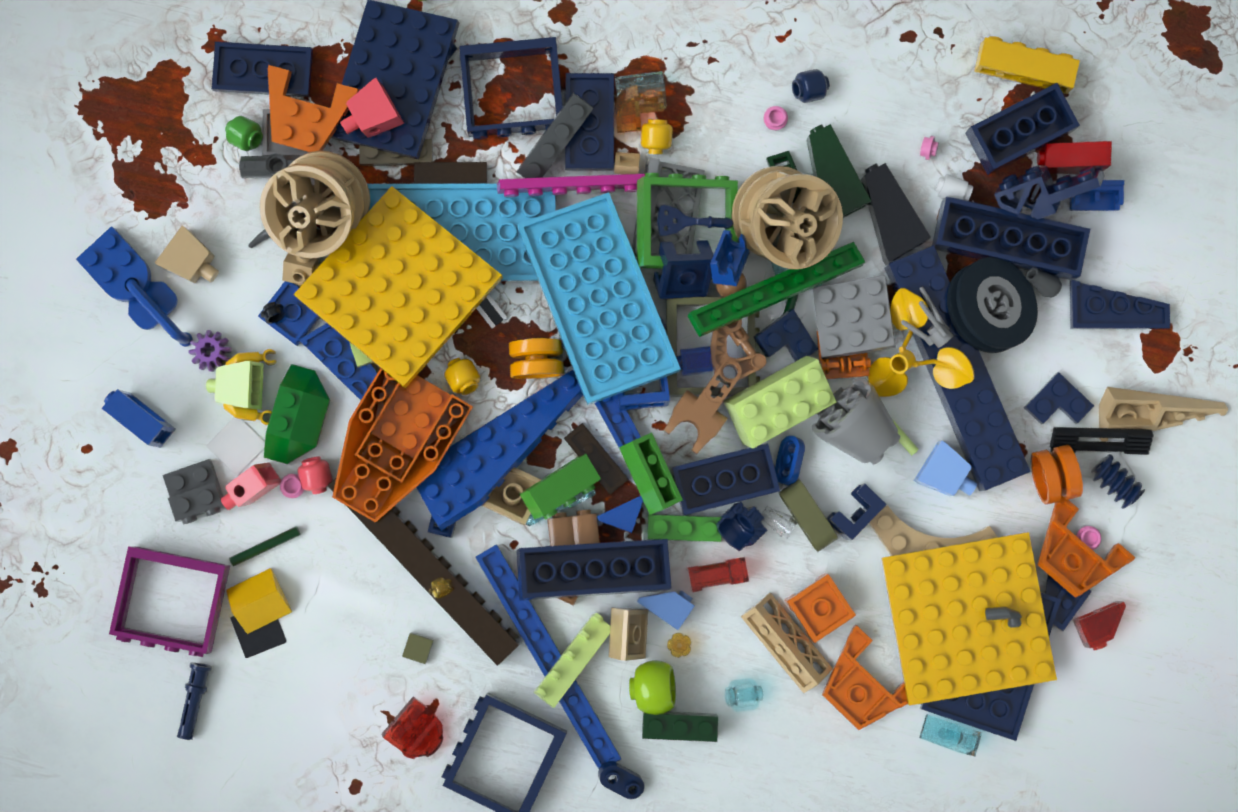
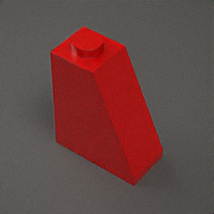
[1037,141,1112,175]

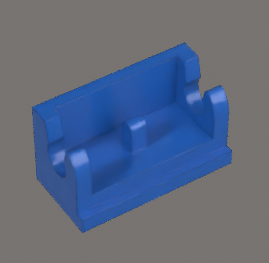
[1070,180,1124,211]
[710,230,750,286]

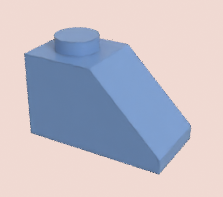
[637,590,695,630]

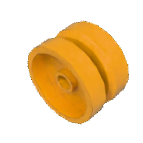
[509,338,564,379]

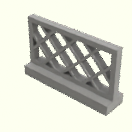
[632,158,705,257]

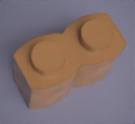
[547,510,600,546]

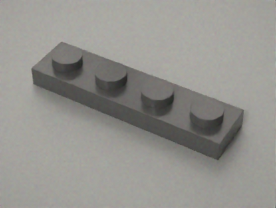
[517,92,594,178]

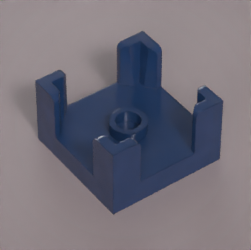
[653,240,714,299]
[826,483,887,540]

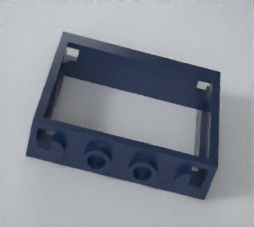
[459,37,563,140]
[441,693,567,812]

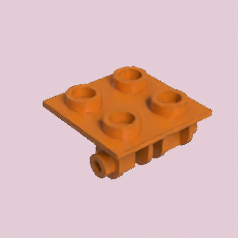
[817,331,871,379]

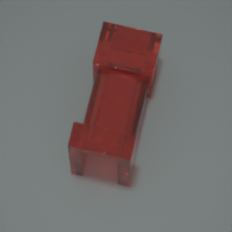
[686,557,749,592]

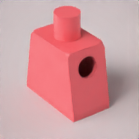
[340,78,404,137]
[221,462,281,510]

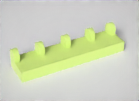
[533,613,610,708]

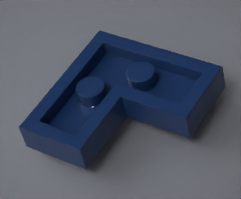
[753,309,818,362]
[1024,372,1094,424]

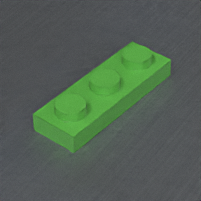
[648,515,721,542]

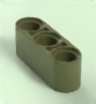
[779,479,838,552]

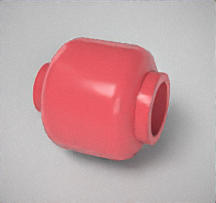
[297,456,333,494]

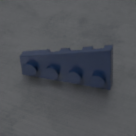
[1070,280,1170,329]

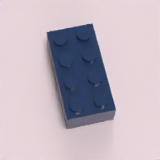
[965,83,1080,175]
[671,443,780,516]

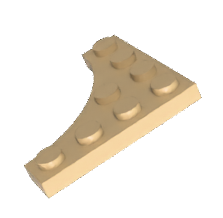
[869,505,997,556]

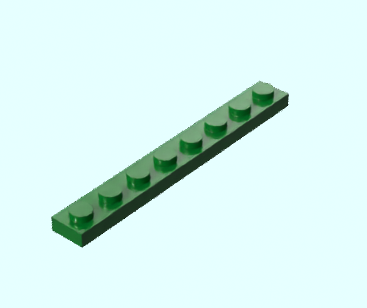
[688,242,865,337]

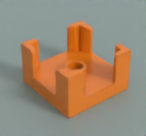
[784,573,856,643]

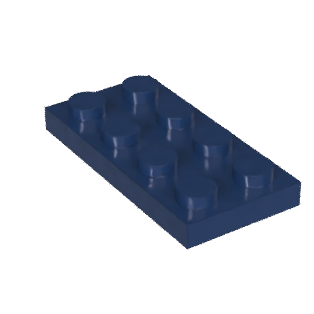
[211,42,313,97]
[565,73,614,171]

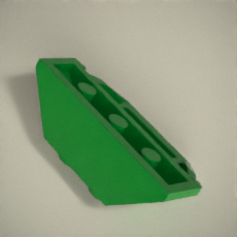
[264,364,330,464]

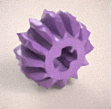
[188,330,232,372]

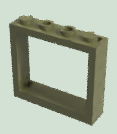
[666,297,760,397]

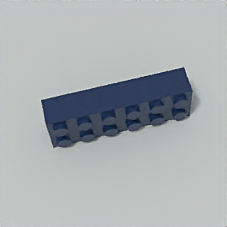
[932,197,1090,280]
[516,539,672,601]

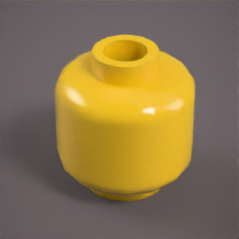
[641,119,673,154]
[444,358,480,395]

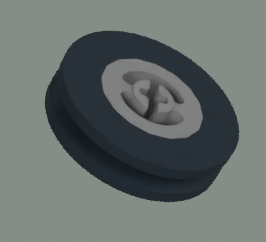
[947,257,1038,353]

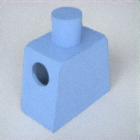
[913,441,978,496]

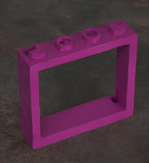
[109,546,230,657]

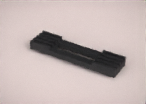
[1050,427,1154,455]

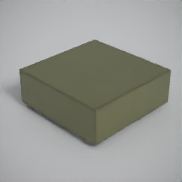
[402,633,434,664]

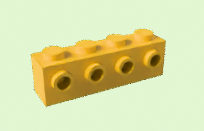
[974,36,1080,94]

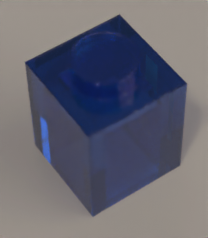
[676,346,713,376]

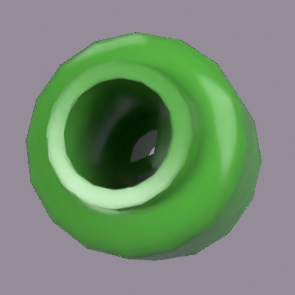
[225,116,263,152]

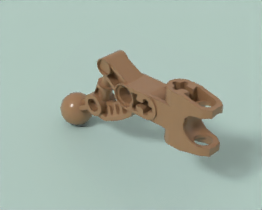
[663,273,766,454]

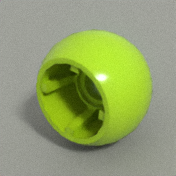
[629,660,676,715]

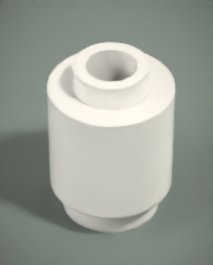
[935,174,973,201]

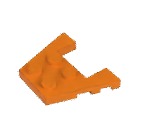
[268,65,360,152]
[1037,496,1136,598]
[822,625,908,730]

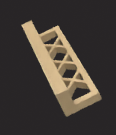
[741,593,833,693]

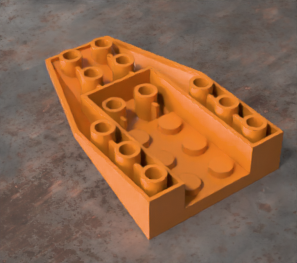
[332,368,473,523]

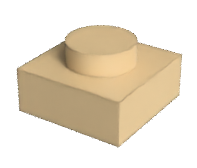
[614,152,640,175]

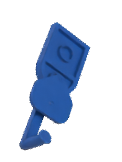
[76,226,193,347]

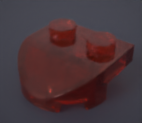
[381,696,443,759]

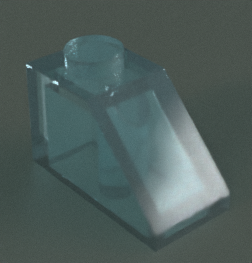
[919,714,982,757]

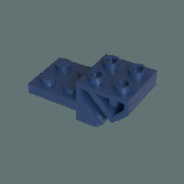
[994,165,1105,220]

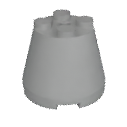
[812,378,900,465]

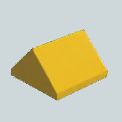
[226,568,292,634]

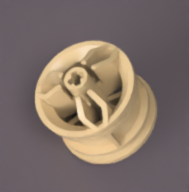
[260,151,370,258]
[732,166,843,269]

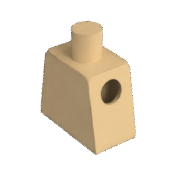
[155,226,219,283]

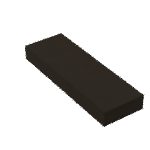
[414,162,487,184]
[564,423,629,495]

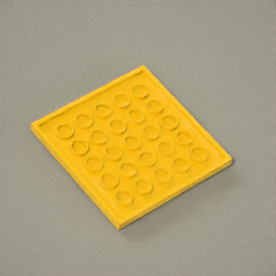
[294,186,503,388]
[881,532,1057,706]

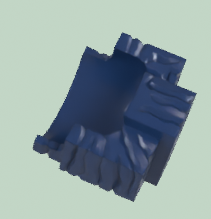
[716,501,768,551]

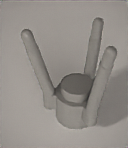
[901,287,953,348]

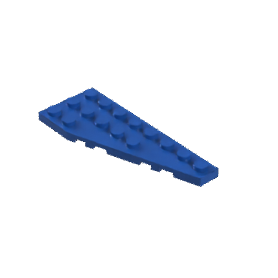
[416,370,583,531]

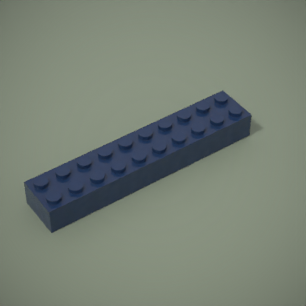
[884,245,1031,491]

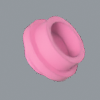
[764,106,788,131]
[920,136,939,160]
[280,474,304,498]
[1076,526,1101,550]

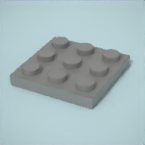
[813,275,896,360]

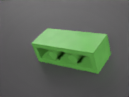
[619,432,683,515]
[520,454,601,520]

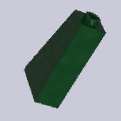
[806,124,871,218]

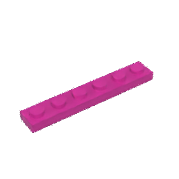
[497,174,645,197]

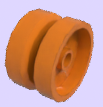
[1031,445,1083,505]

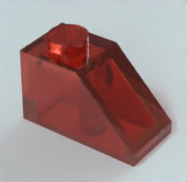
[1073,601,1126,650]

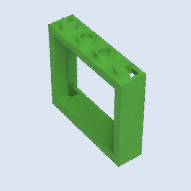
[637,173,738,269]

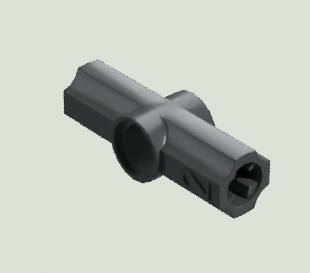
[239,153,302,178]

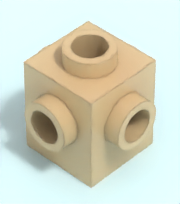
[282,253,320,286]

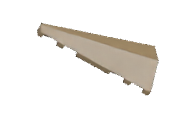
[1099,387,1228,442]

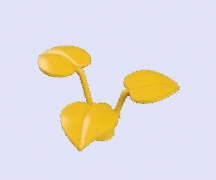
[868,288,974,397]

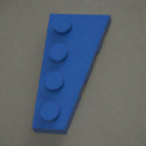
[299,323,377,400]

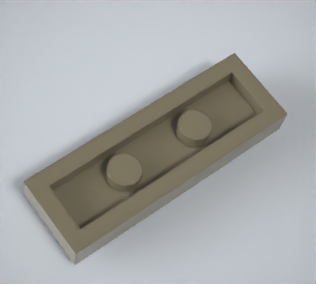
[359,139,433,166]

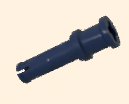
[177,662,212,740]

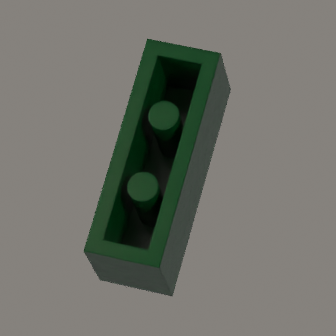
[642,712,718,742]

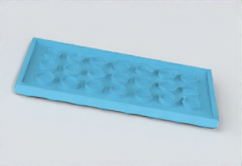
[367,183,556,281]
[517,192,681,405]

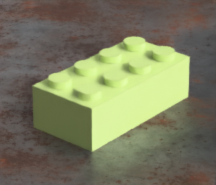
[723,356,837,449]

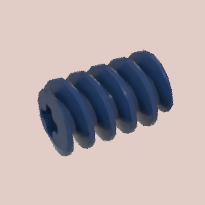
[1091,454,1145,509]

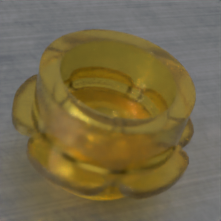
[429,577,453,599]
[667,633,691,658]

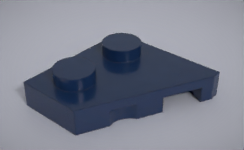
[1045,575,1092,632]

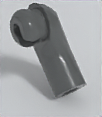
[985,607,1022,628]

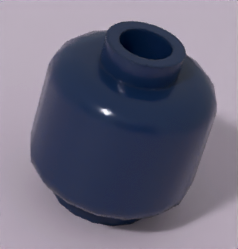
[792,69,830,103]

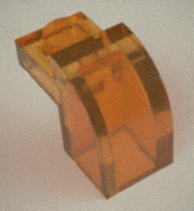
[615,85,664,133]

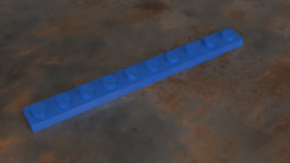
[475,544,621,769]

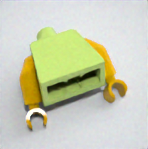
[206,349,277,425]

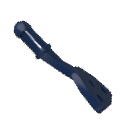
[657,204,733,236]

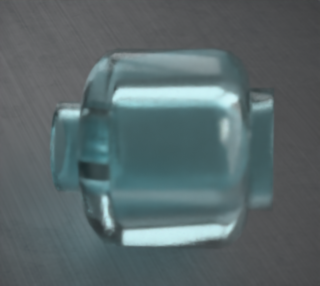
[725,678,763,712]

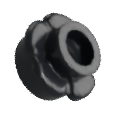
[261,302,285,324]

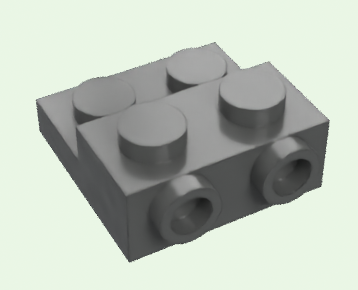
[162,459,224,525]

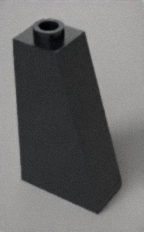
[861,163,931,266]

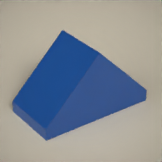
[597,496,643,533]

